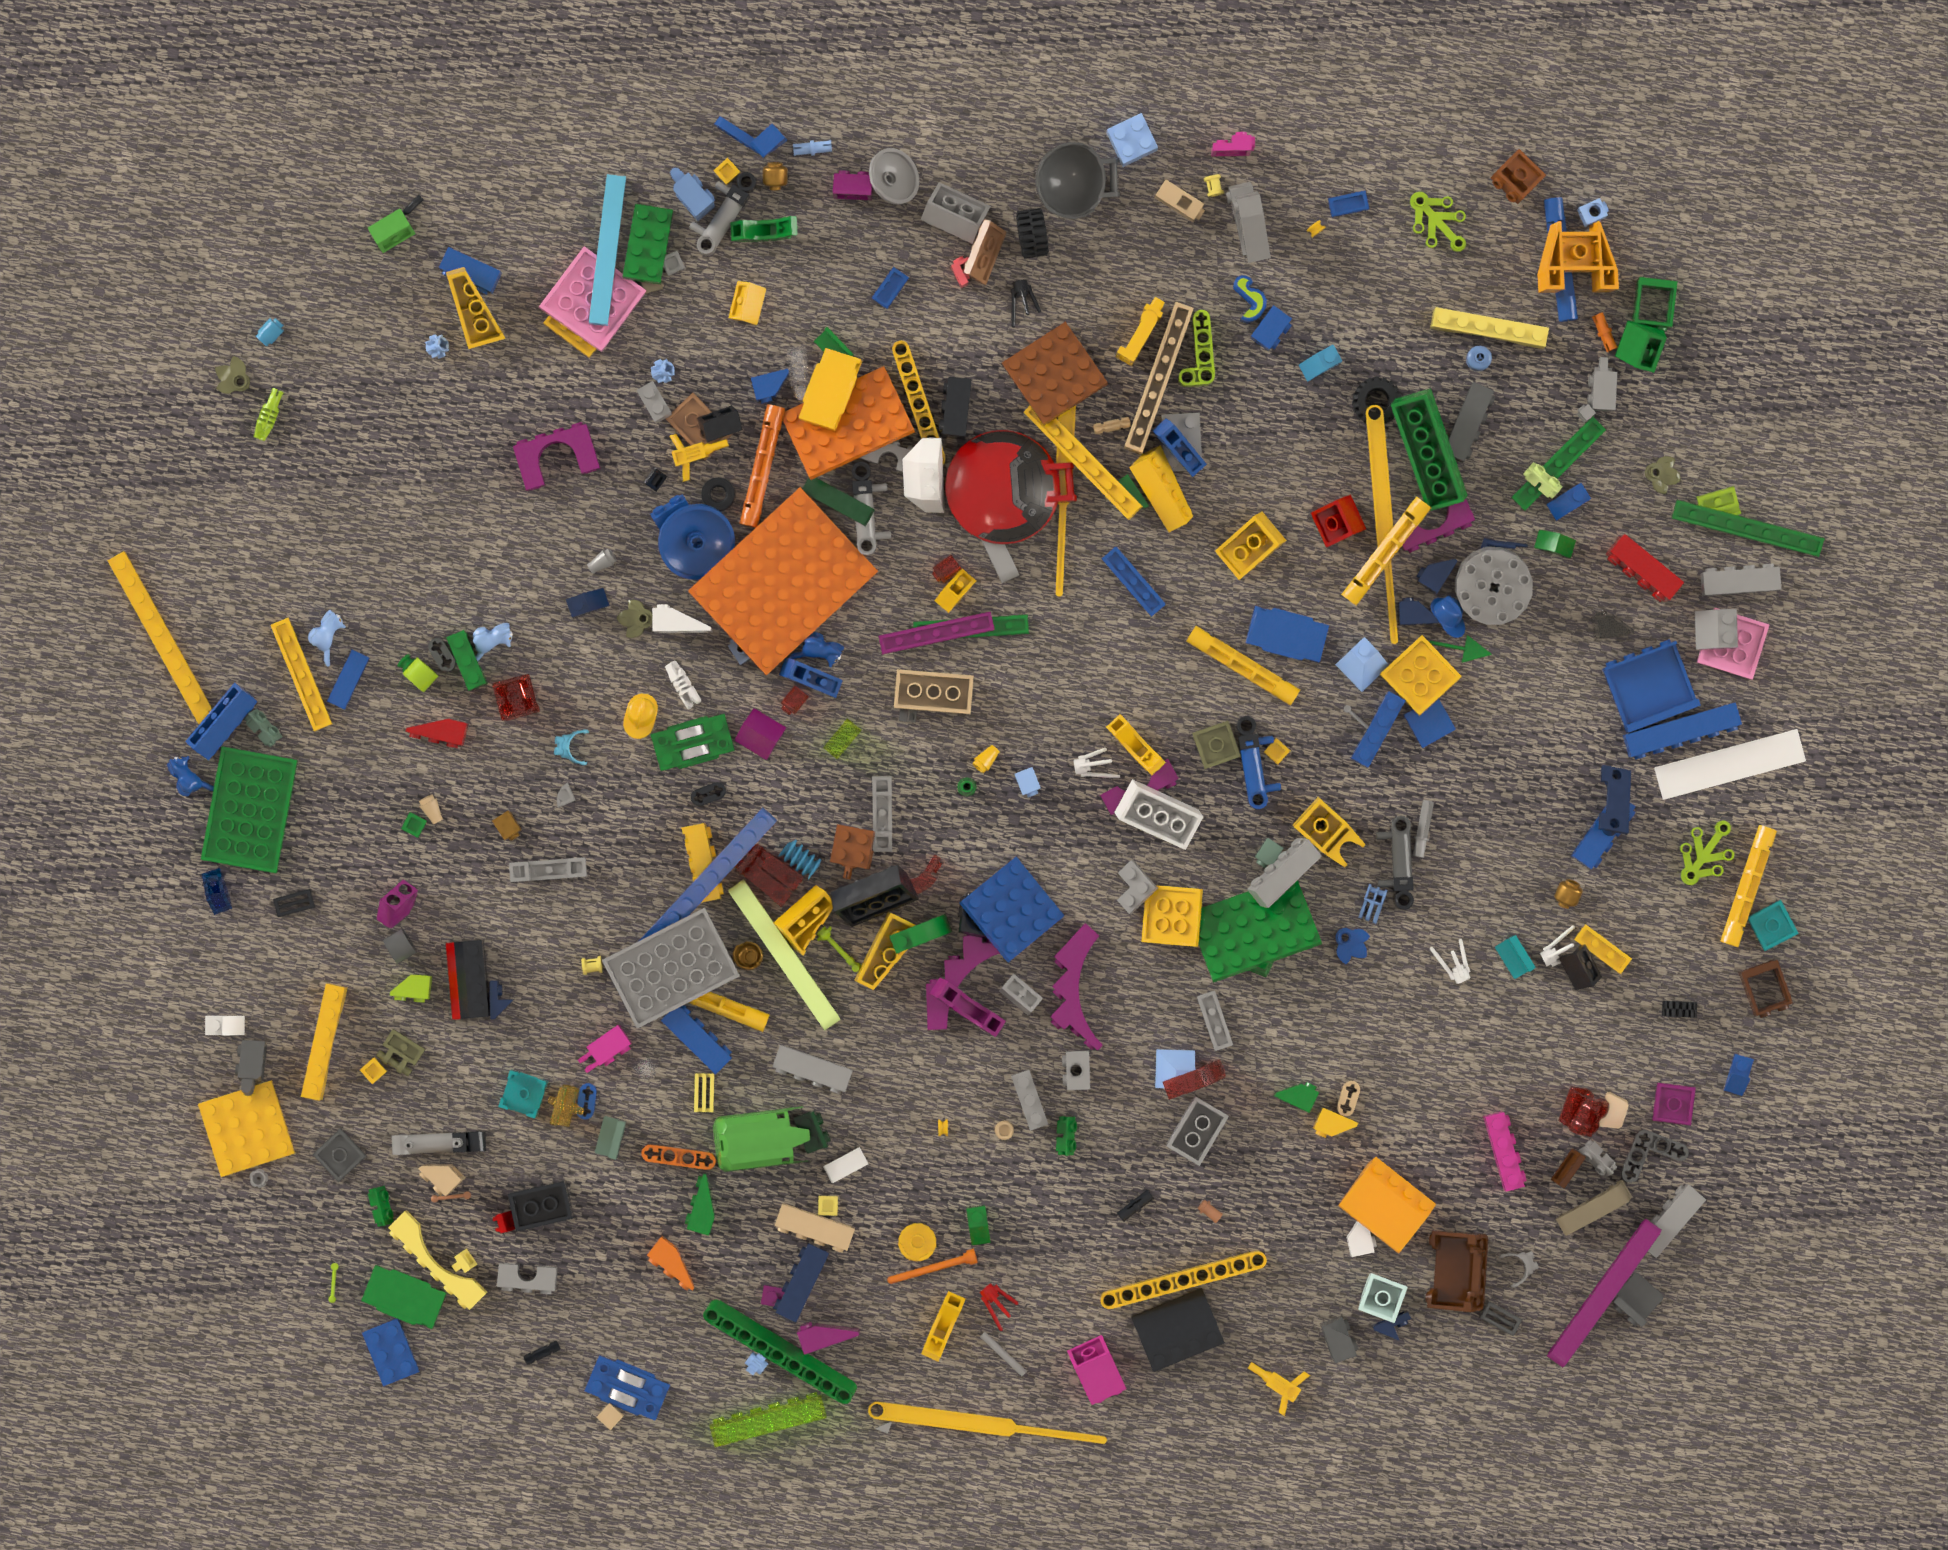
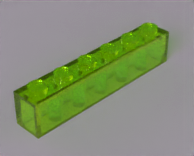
[709,1392,827,1447]

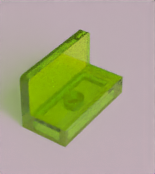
[823,718,862,760]

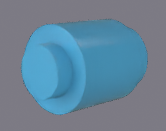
[256,318,284,346]

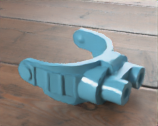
[554,729,589,765]

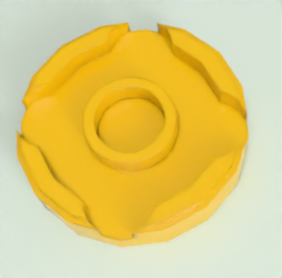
[898,1223,936,1261]

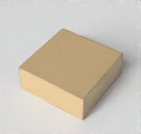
[596,1403,624,1430]

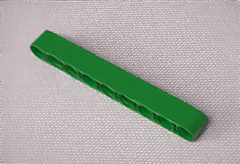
[703,1299,857,1404]

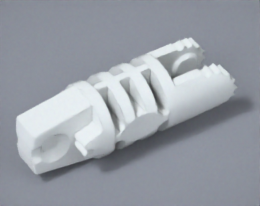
[665,661,701,709]

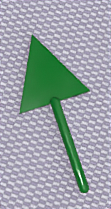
[1429,635,1492,663]

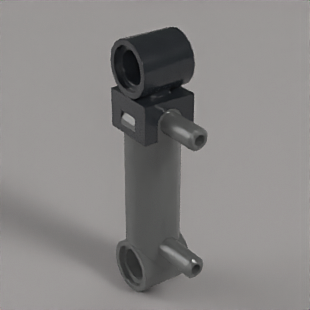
[1376,816,1414,910]

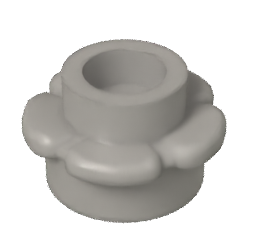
[249,1169,268,1188]

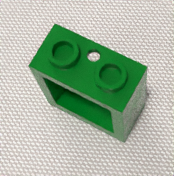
[1632,277,1678,332]

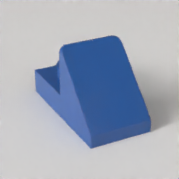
[1724,1054,1754,1096]

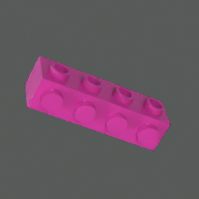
[1483,1111,1526,1192]

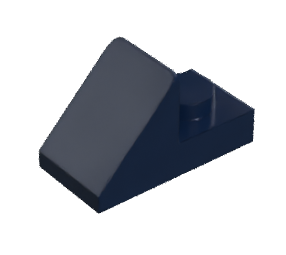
[490,980,515,1019]
[1371,1310,1411,1341]

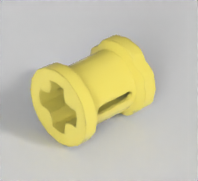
[1204,174,1224,197]
[581,956,603,975]

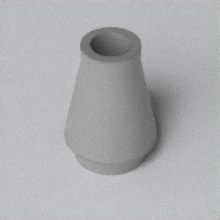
[587,548,617,574]

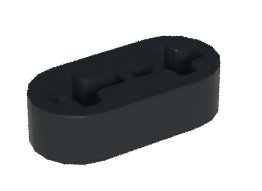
[691,782,726,806]

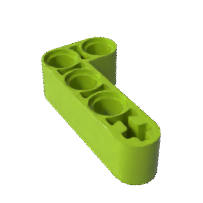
[1178,310,1215,387]

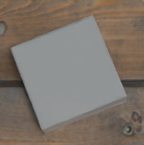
[664,251,685,276]

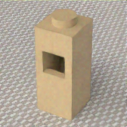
[1155,179,1205,222]

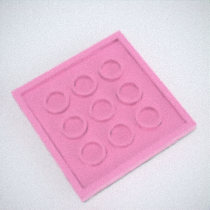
[539,246,646,352]

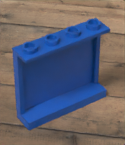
[1602,639,1701,733]

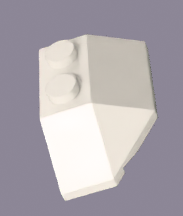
[902,438,945,513]

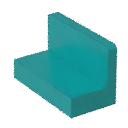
[1495,935,1536,979]

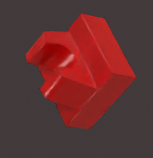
[493,1210,515,1234]

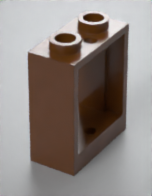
[1738,959,1793,1018]

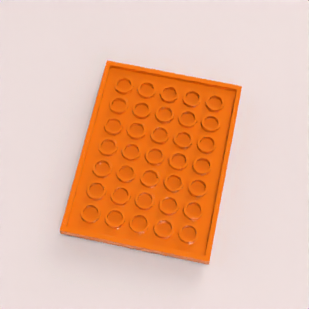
[688,487,878,675]

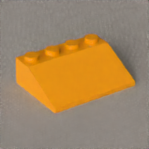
[1338,1157,1436,1254]

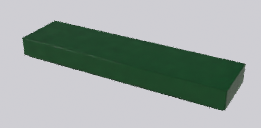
[802,478,875,527]

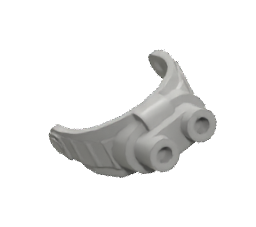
[1499,1251,1539,1288]

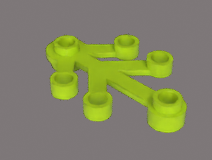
[1410,192,1466,252]
[1680,821,1734,885]

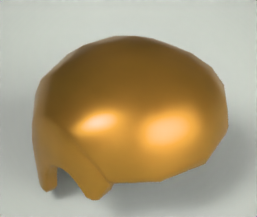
[732,941,763,970]

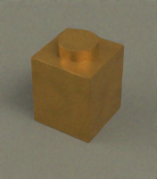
[492,810,522,841]

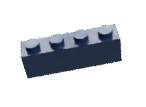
[773,1243,829,1324]

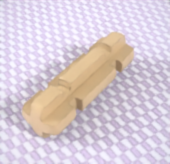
[1093,417,1131,434]

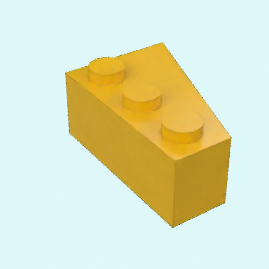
[773,885,833,956]

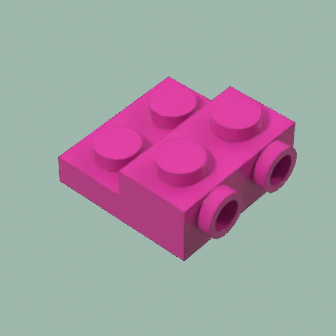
[1211,132,1255,157]

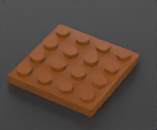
[1002,321,1108,426]

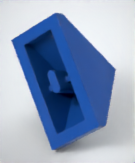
[750,124,787,158]

